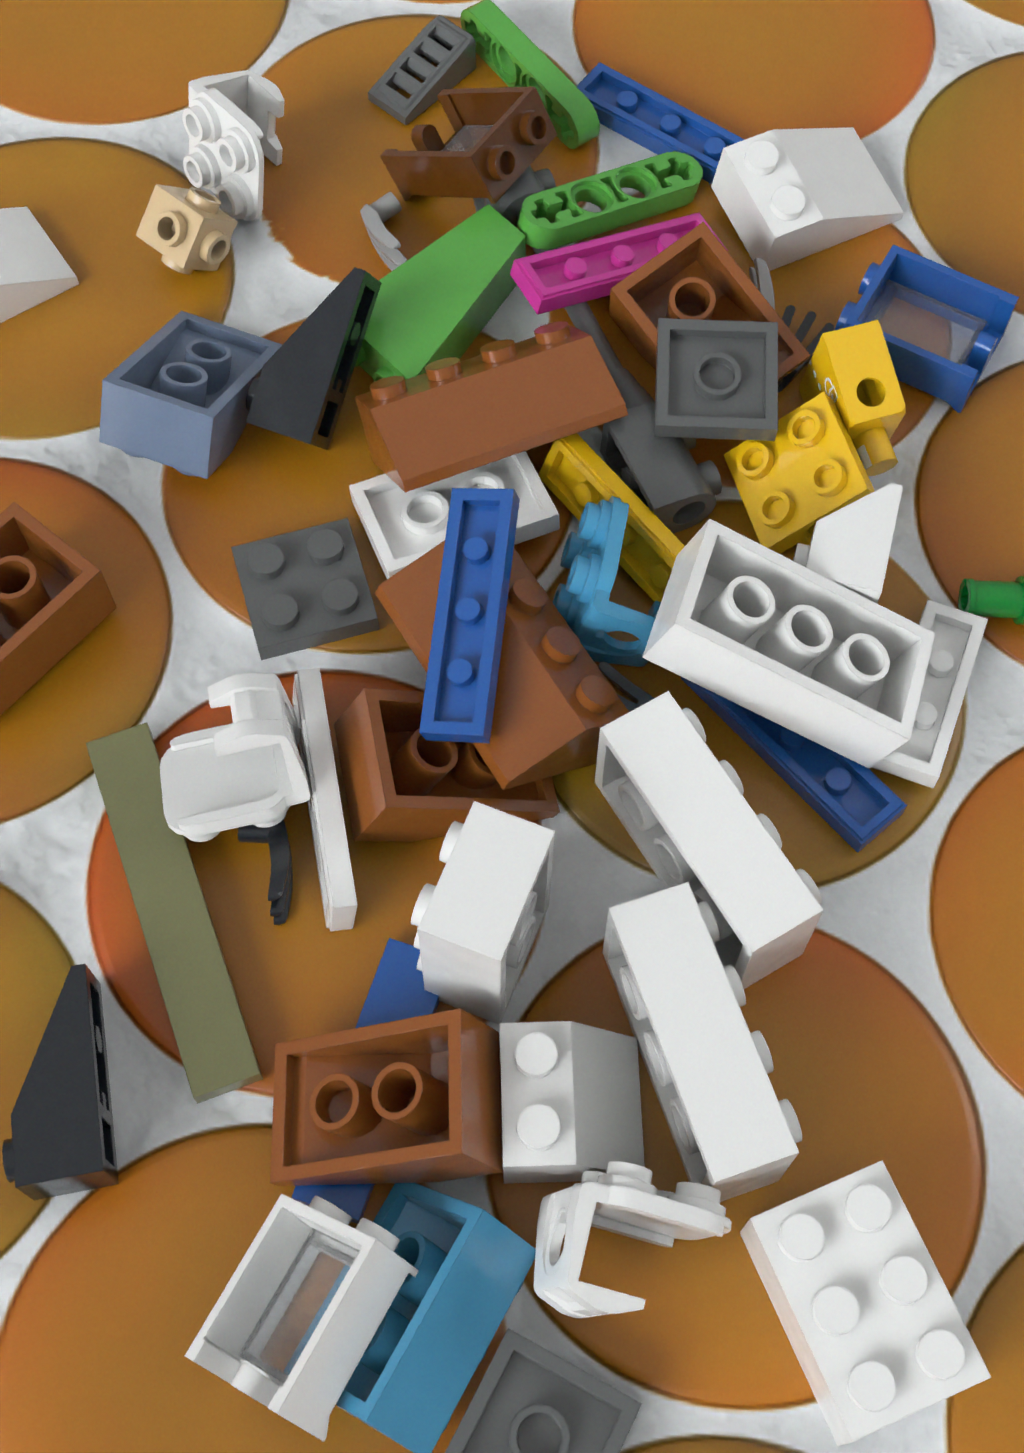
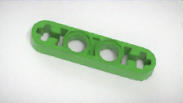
[460,0,600,149]
[517,151,703,250]

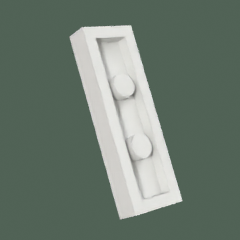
[872,600,988,788]

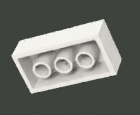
[642,519,935,768]
[594,691,824,989]
[602,882,802,1202]

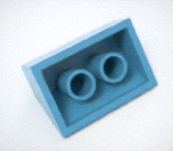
[285,1183,536,1453]

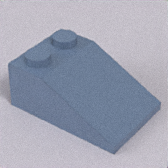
[99,311,282,479]

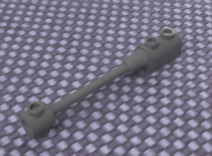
[473,165,722,533]

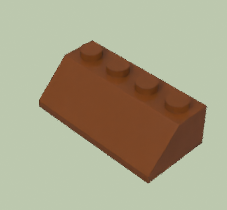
[355,321,628,492]
[375,540,629,790]

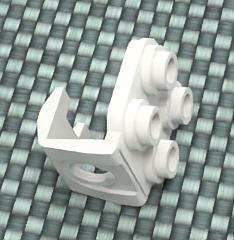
[183,70,285,221]
[160,673,311,842]
[534,1161,732,1318]

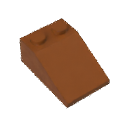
[609,222,810,381]
[334,688,560,842]
[270,1008,503,1186]

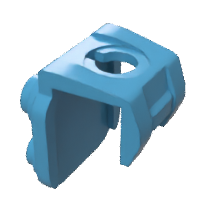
[552,496,661,667]

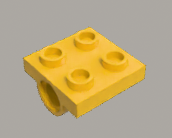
[723,391,875,554]

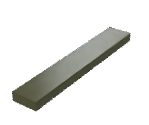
[86,722,263,1104]

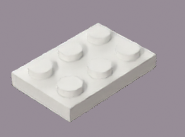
[349,451,560,579]

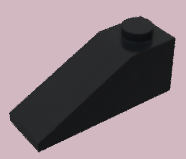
[246,267,382,450]
[2,964,119,1200]

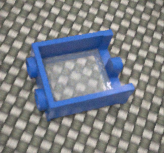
[835,244,1019,413]

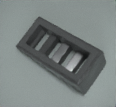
[368,15,476,126]

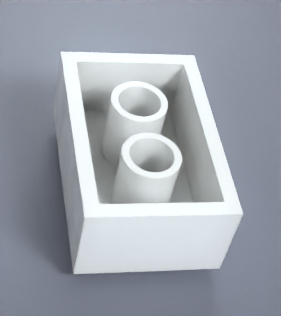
[411,801,555,1025]
[740,1160,991,1446]

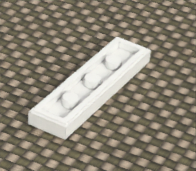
[292,667,358,932]

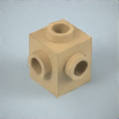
[136,184,238,274]

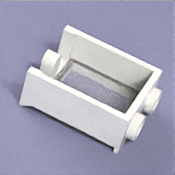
[185,1194,419,1442]

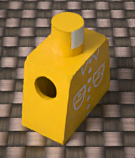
[798,320,906,476]

